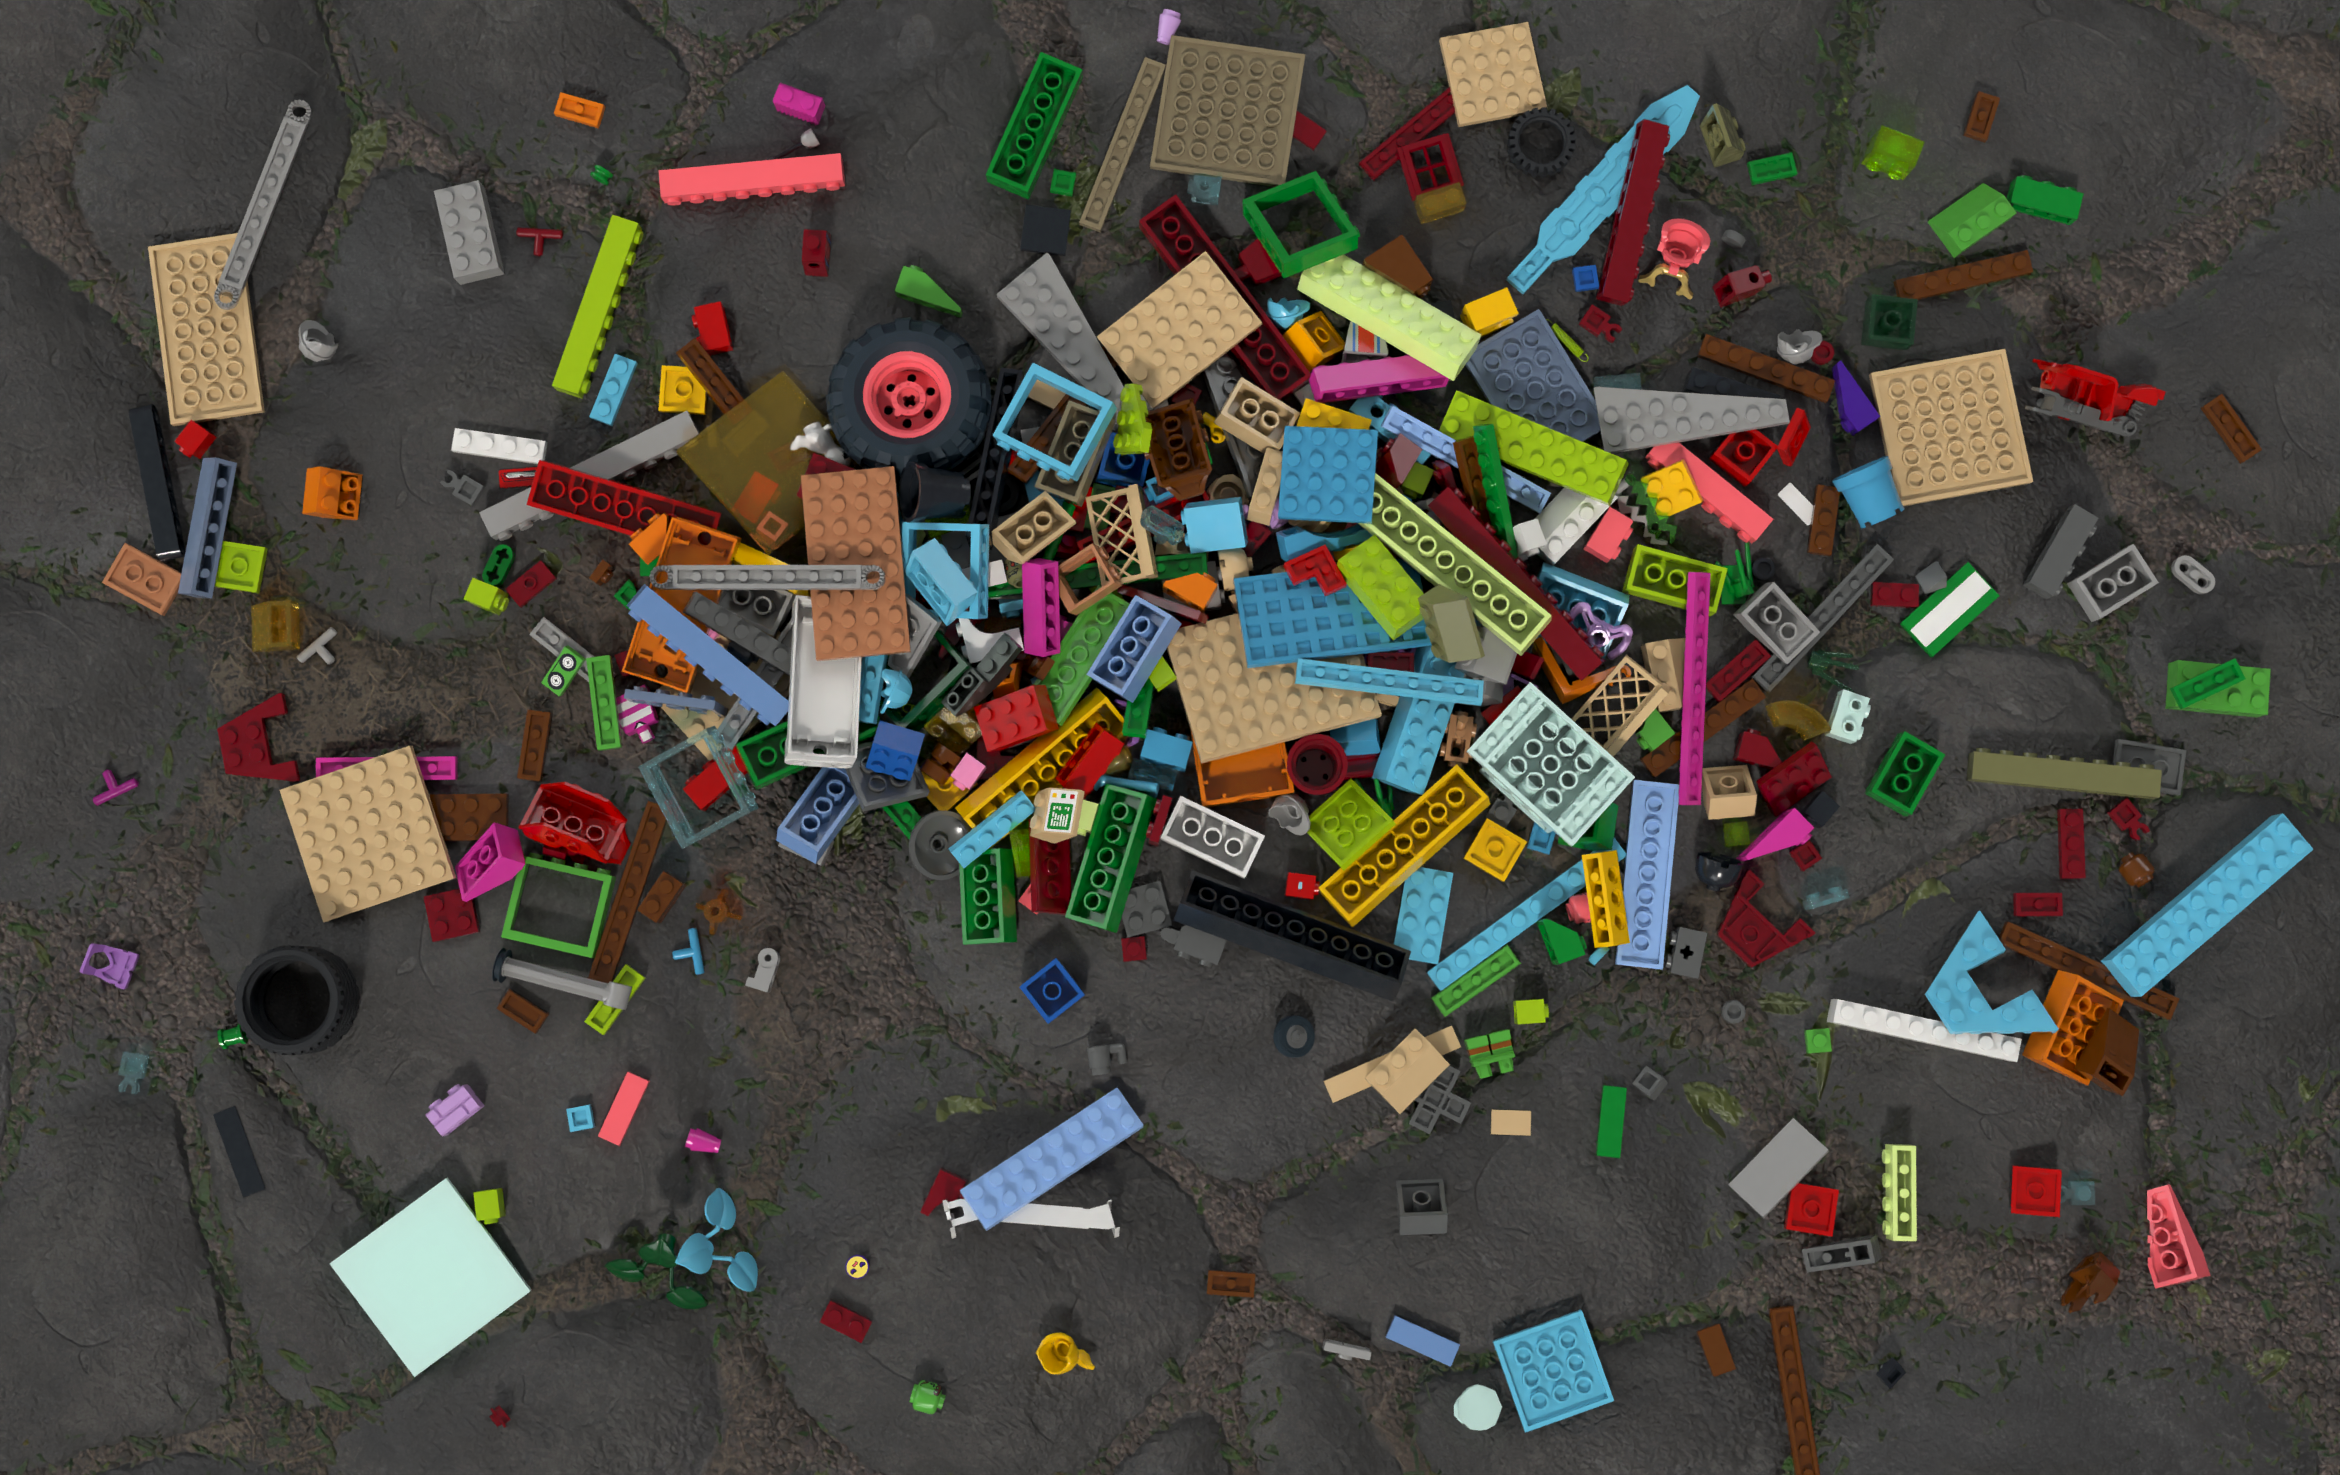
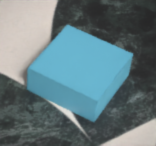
[566,1104,595,1132]

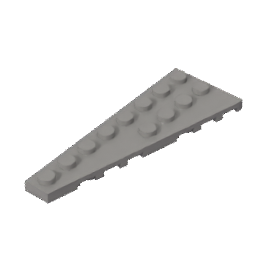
[997,253,1124,426]
[1593,387,1790,454]

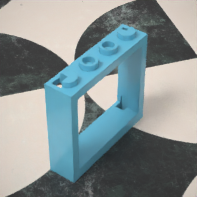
[992,363,1117,481]
[901,522,989,619]

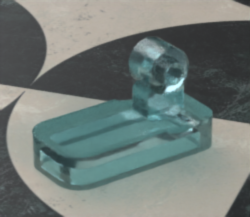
[1140,505,1184,546]

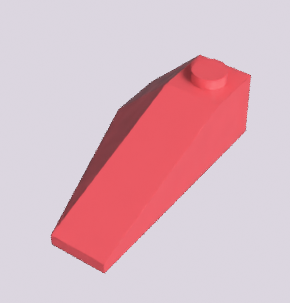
[2147,1184,2211,1288]

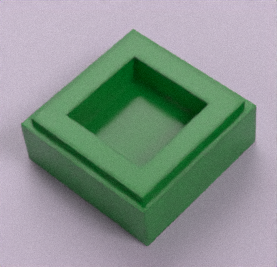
[1050,169,1077,197]

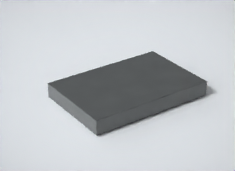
[2112,739,2187,796]

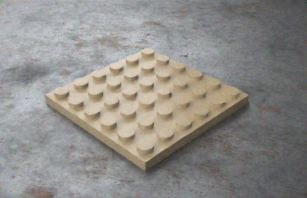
[1869,349,2033,506]
[280,746,456,922]

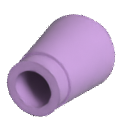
[1157,9,1181,45]

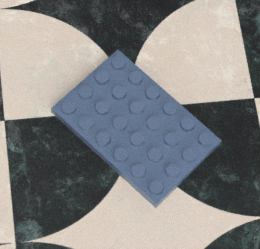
[1466,309,1601,442]

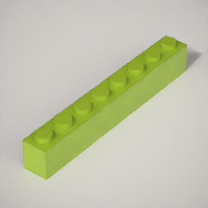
[552,215,643,399]

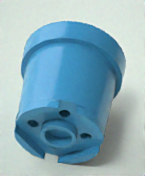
[1832,456,1904,528]

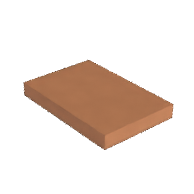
[102,543,181,616]

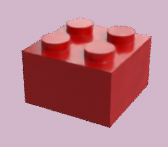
[1709,429,1778,487]

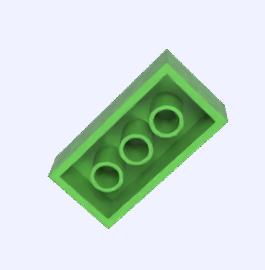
[2165,660,2271,718]

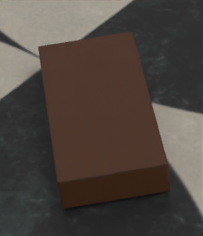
[496,989,549,1034]
[1696,1323,1736,1377]

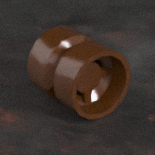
[919,742,962,786]

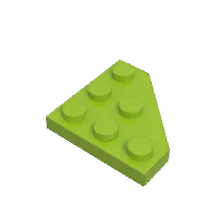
[1113,383,1152,455]

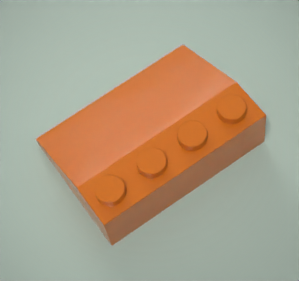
[2022,970,2124,1086]

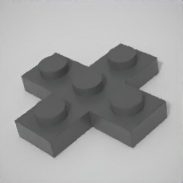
[1408,1066,1471,1134]

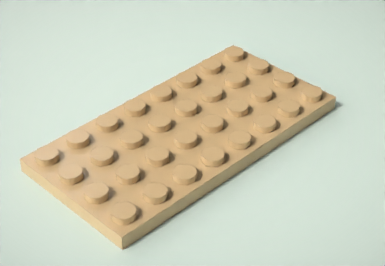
[148,233,265,426]

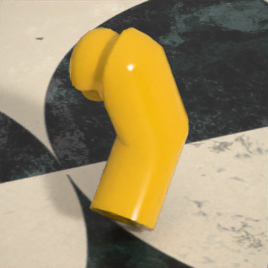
[1203,412,1225,443]

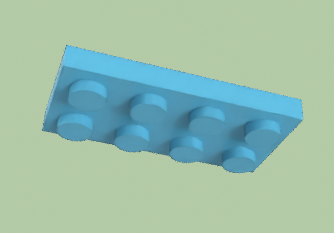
[1393,867,1453,965]

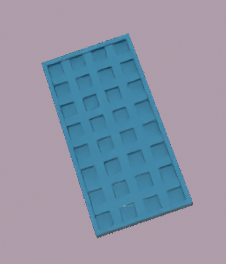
[1233,558,1431,668]

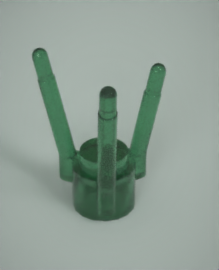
[1807,649,1859,693]

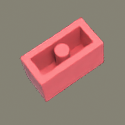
[1583,507,1633,563]

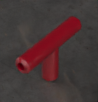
[516,227,563,256]

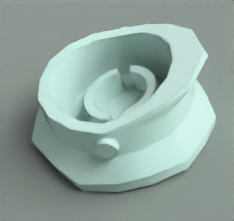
[1454,1384,1502,1431]

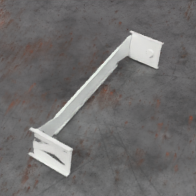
[943,1199,1120,1239]

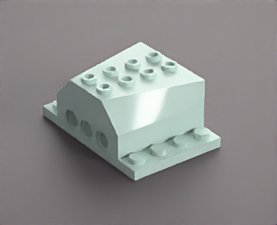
[1466,682,1635,847]

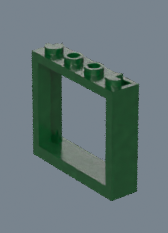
[880,628,973,732]

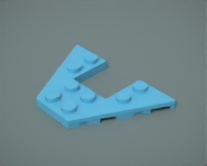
[1925,911,2059,1034]

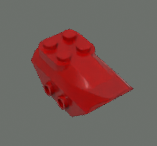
[518,782,631,865]

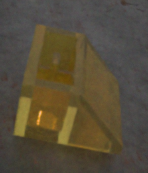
[251,600,300,652]
[923,704,982,756]

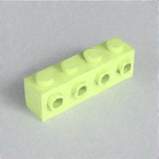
[1882,1144,1917,1241]

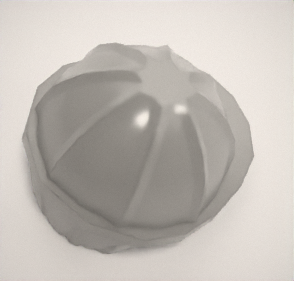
[299,320,338,362]
[1777,329,1822,364]
[1268,794,1311,835]

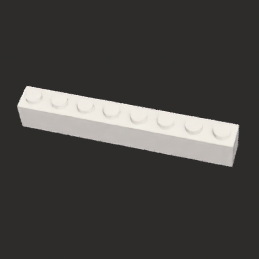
[1827,999,2022,1062]

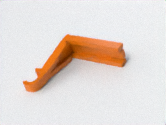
[1532,637,1631,704]

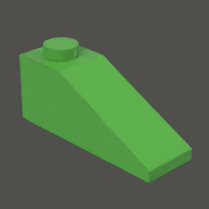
[895,265,963,318]

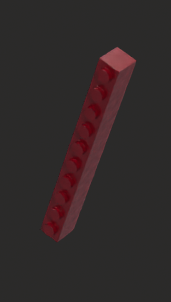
[1428,487,1605,681]

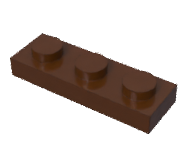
[2200,394,2262,464]
[1807,484,1840,556]
[517,710,552,782]

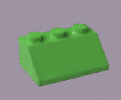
[1928,183,2017,258]

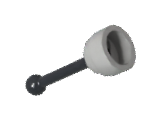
[768,128,820,160]

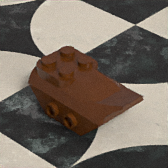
[1144,398,1212,501]

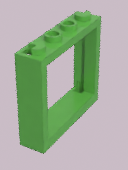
[501,852,616,958]

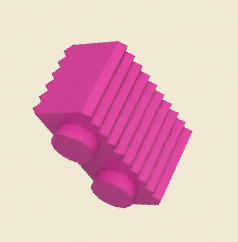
[773,83,825,126]

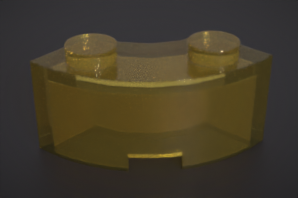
[1765,700,1831,740]

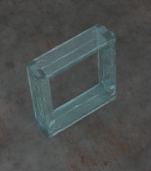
[638,726,759,849]

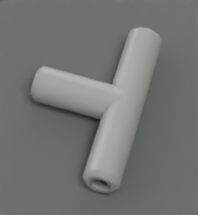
[297,627,337,664]

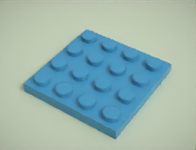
[1278,426,1378,524]

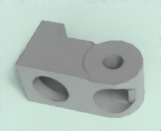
[745,948,780,993]

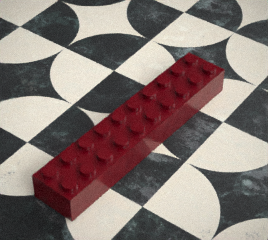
[1139,194,1311,402]

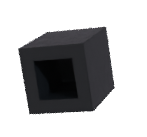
[1800,791,1840,828]

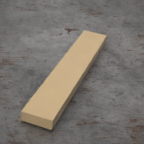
[1323,1026,1461,1103]

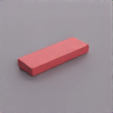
[598,1072,650,1146]

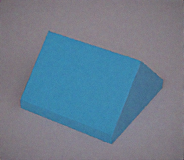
[1330,718,1381,756]

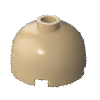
[1217,548,1253,591]

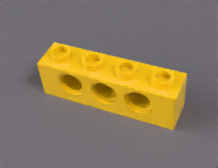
[1582,850,1630,948]

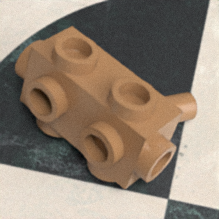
[1439,711,1477,768]

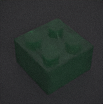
[1861,294,1918,350]

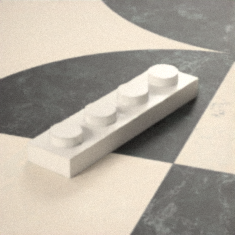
[451,428,547,464]

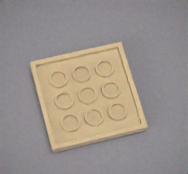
[1439,22,1547,127]

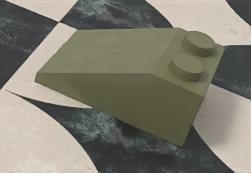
[1700,103,1745,168]

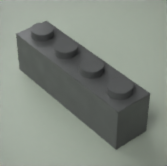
[2023,504,2099,599]

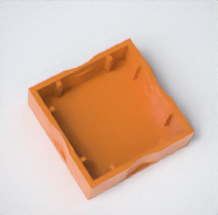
[1189,724,1295,808]

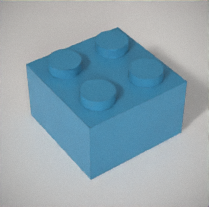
[1140,727,1193,772]

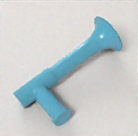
[1094,774,1160,798]

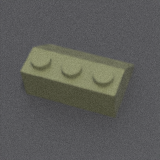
[1418,584,1485,663]

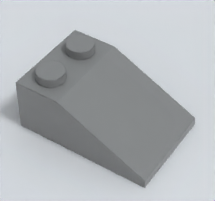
[1733,582,1820,664]

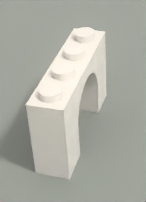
[956,560,1024,663]

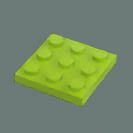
[1307,779,1396,871]

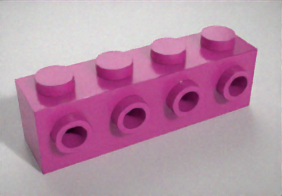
[1022,558,1060,657]

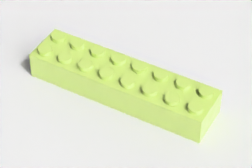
[1297,255,1481,381]

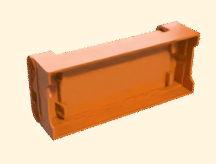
[622,517,741,693]

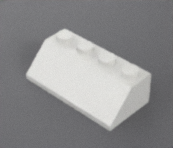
[1535,487,1618,566]

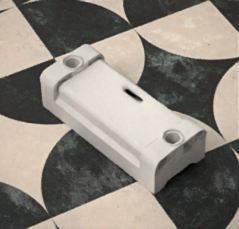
[784,595,862,768]

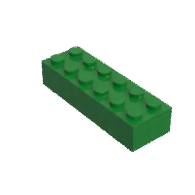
[986,52,1083,200]
[736,716,881,791]
[1065,784,1157,933]

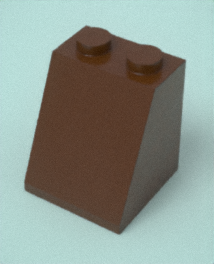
[1362,235,1433,300]

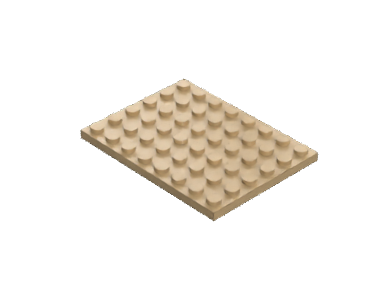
[1167,613,1382,763]

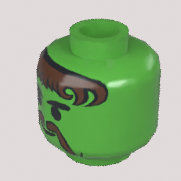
[909,1380,946,1415]

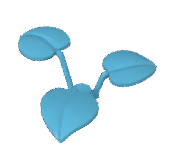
[675,1188,758,1292]

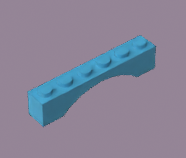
[1276,494,1412,562]

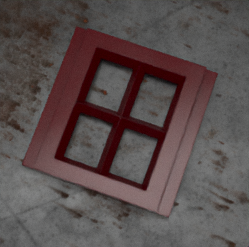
[1396,133,1464,201]

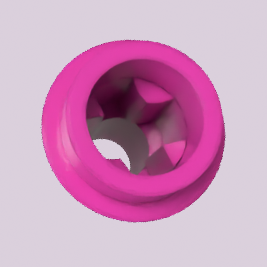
[685,1128,722,1153]

